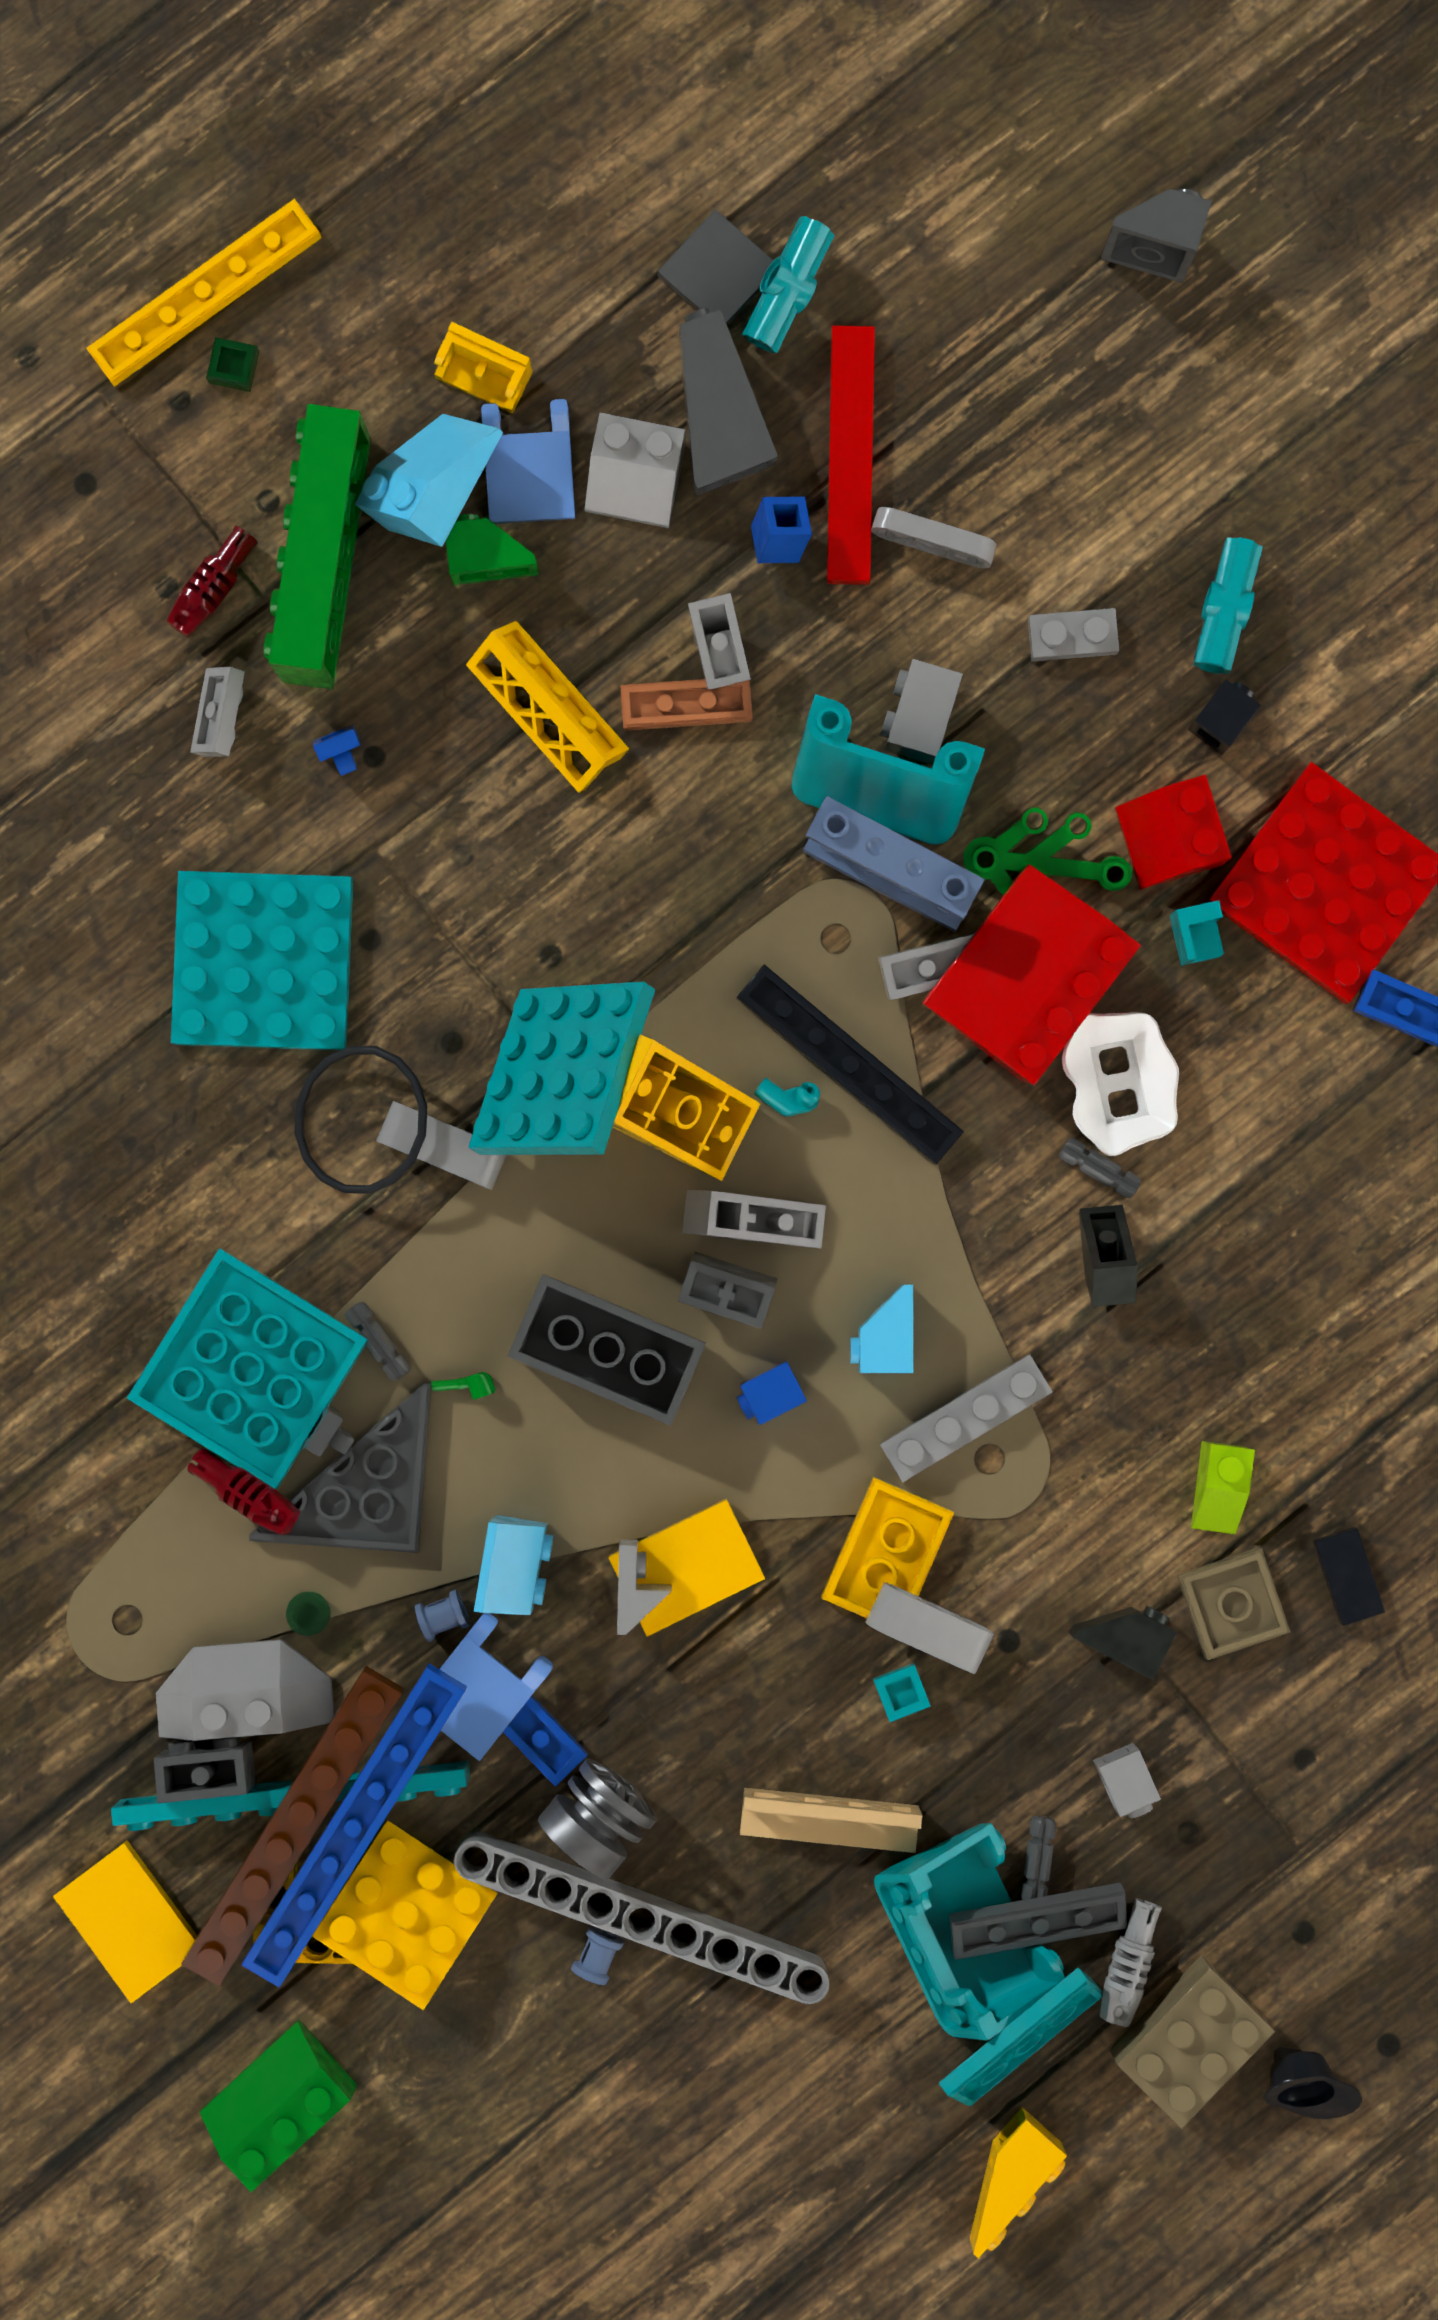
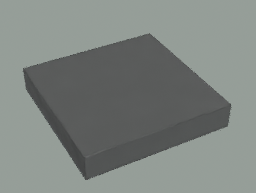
[658,209,773,326]

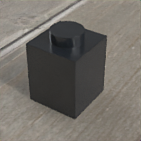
[1188,679,1261,755]

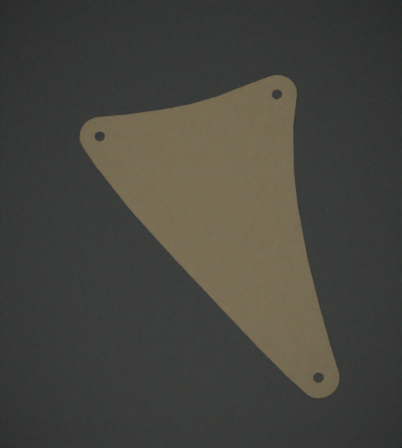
[66,879,1050,1682]

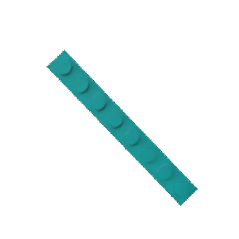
[111,1760,471,1831]

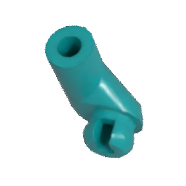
[753,1077,821,1117]

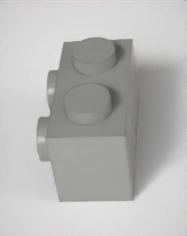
[880,659,963,765]

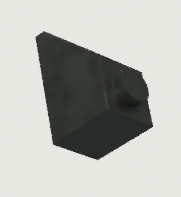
[1079,1205,1138,1307]
[1069,1605,1177,1680]

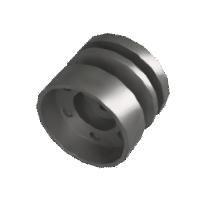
[538,1758,657,1880]

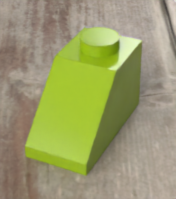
[1191,1441,1255,1534]

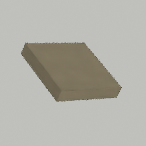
[1177,1547,1291,1660]

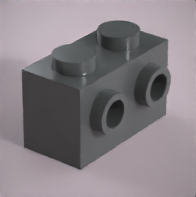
[153,1737,256,1803]

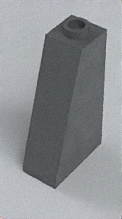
[679,308,778,497]

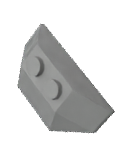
[156,1639,335,1741]

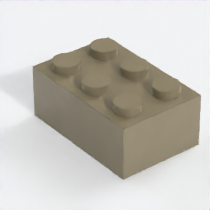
[1110,1955,1275,2129]

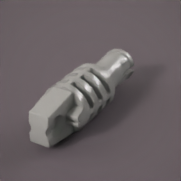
[1100,1898,1162,2027]

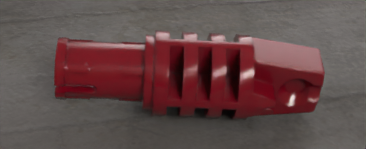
[167,526,258,638]
[187,1448,300,1535]

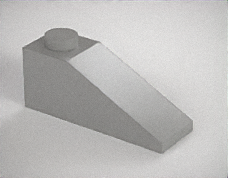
[682,1190,826,1249]

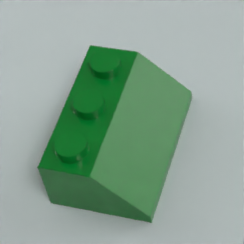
[199,2019,358,2193]

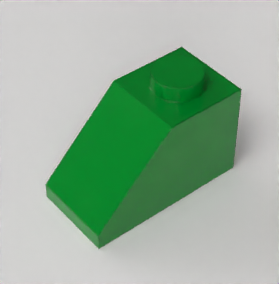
[446,514,539,585]

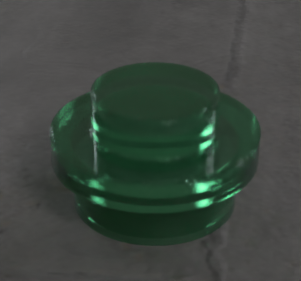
[286,1591,331,1636]

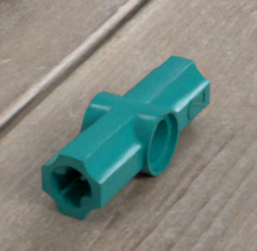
[742,216,835,354]
[1193,537,1263,674]

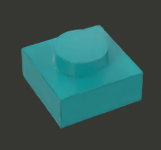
[873,1662,931,1722]

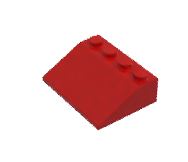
[922,864,1141,1086]

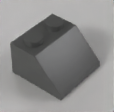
[1101,189,1212,283]

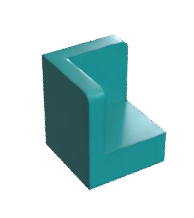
[1169,900,1224,966]

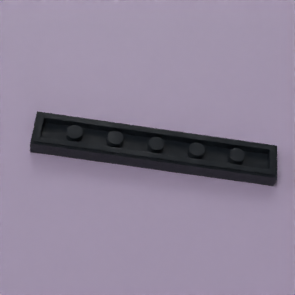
[736,964,964,1165]

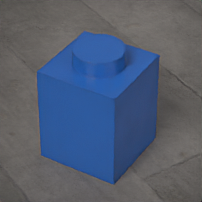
[751,497,812,563]
[736,1361,807,1425]

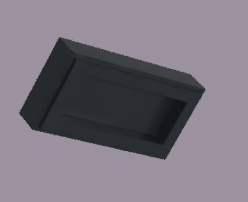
[1313,1527,1385,1626]

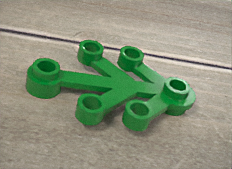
[963,807,1132,895]

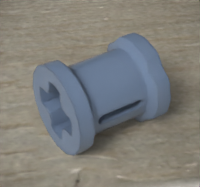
[415,1589,470,1642]
[571,1926,624,1985]

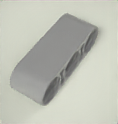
[376,1101,507,1190]
[865,1582,995,1674]

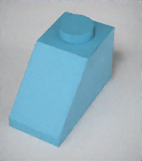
[850,1285,913,1373]

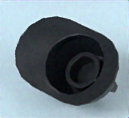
[1263,2047,1362,2119]

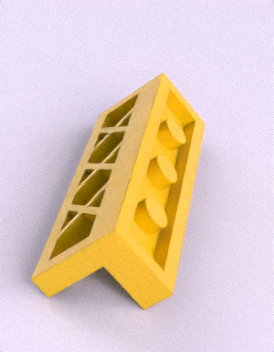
[466,621,629,793]

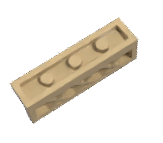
[740,1788,922,1853]

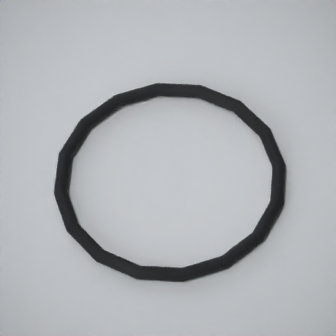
[294,1046,427,1194]

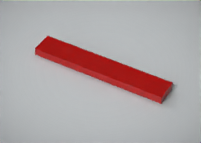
[827,326,875,585]

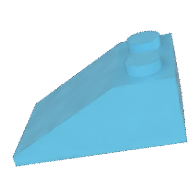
[355,414,503,547]

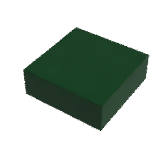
[206,337,260,392]

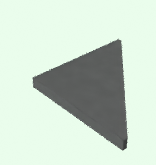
[249,1383,431,1553]

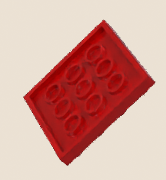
[1206,762,1438,1004]

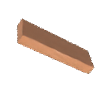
[620,679,753,731]

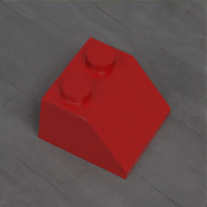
[1115,774,1232,890]

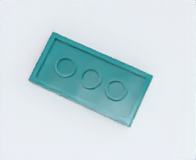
[939,1967,1103,2106]

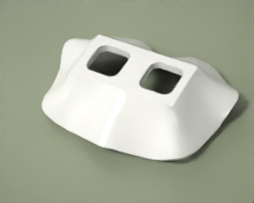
[1062,1012,1179,1156]

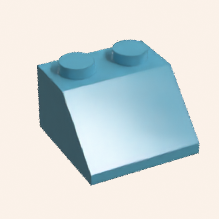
[474,1515,554,1615]

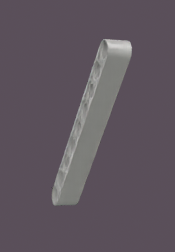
[454,1832,829,2004]

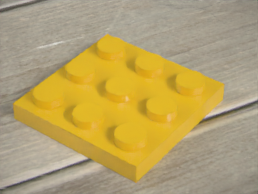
[312,1820,498,2010]

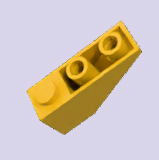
[970,2107,1067,2259]

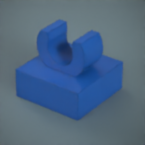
[313,724,360,776]

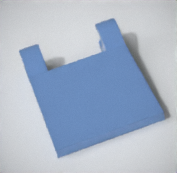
[481,399,575,524]
[440,1613,553,1761]

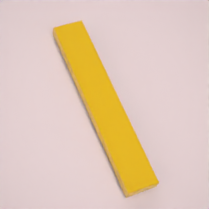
[86,198,322,387]

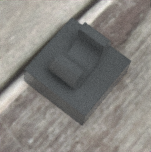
[303,1406,354,1457]

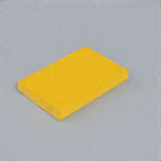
[821,1476,954,1618]
[608,1498,765,1637]
[53,1840,197,2003]

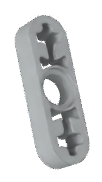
[871,507,997,568]

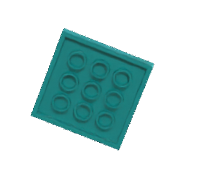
[171,871,354,1051]
[468,981,655,1155]
[127,1248,368,1490]

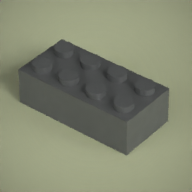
[508,1274,706,1426]

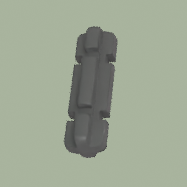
[1059,1138,1141,1198]
[345,1302,411,1381]
[1021,1816,1056,1900]

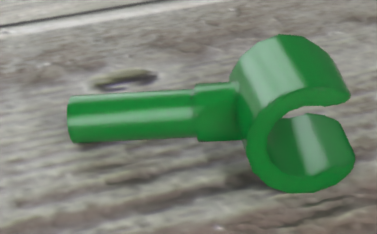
[431,1372,495,1400]

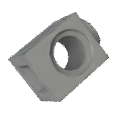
[1093,1743,1161,1818]

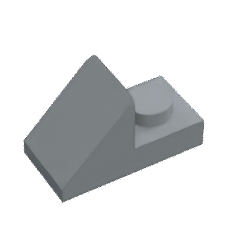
[688,593,751,690]
[617,1539,672,1635]

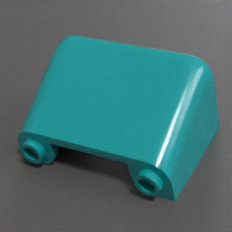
[791,694,985,845]
[874,1823,1065,2041]

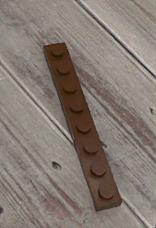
[181,1666,404,1986]

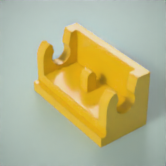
[434,321,533,414]

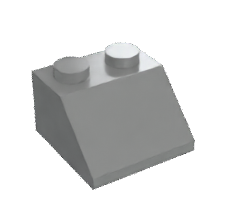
[585,413,686,528]

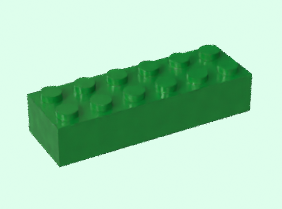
[264,404,371,690]

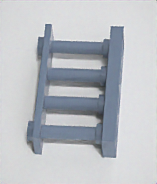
[803,796,985,933]

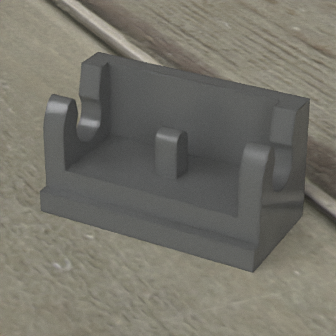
[678,1251,778,1329]

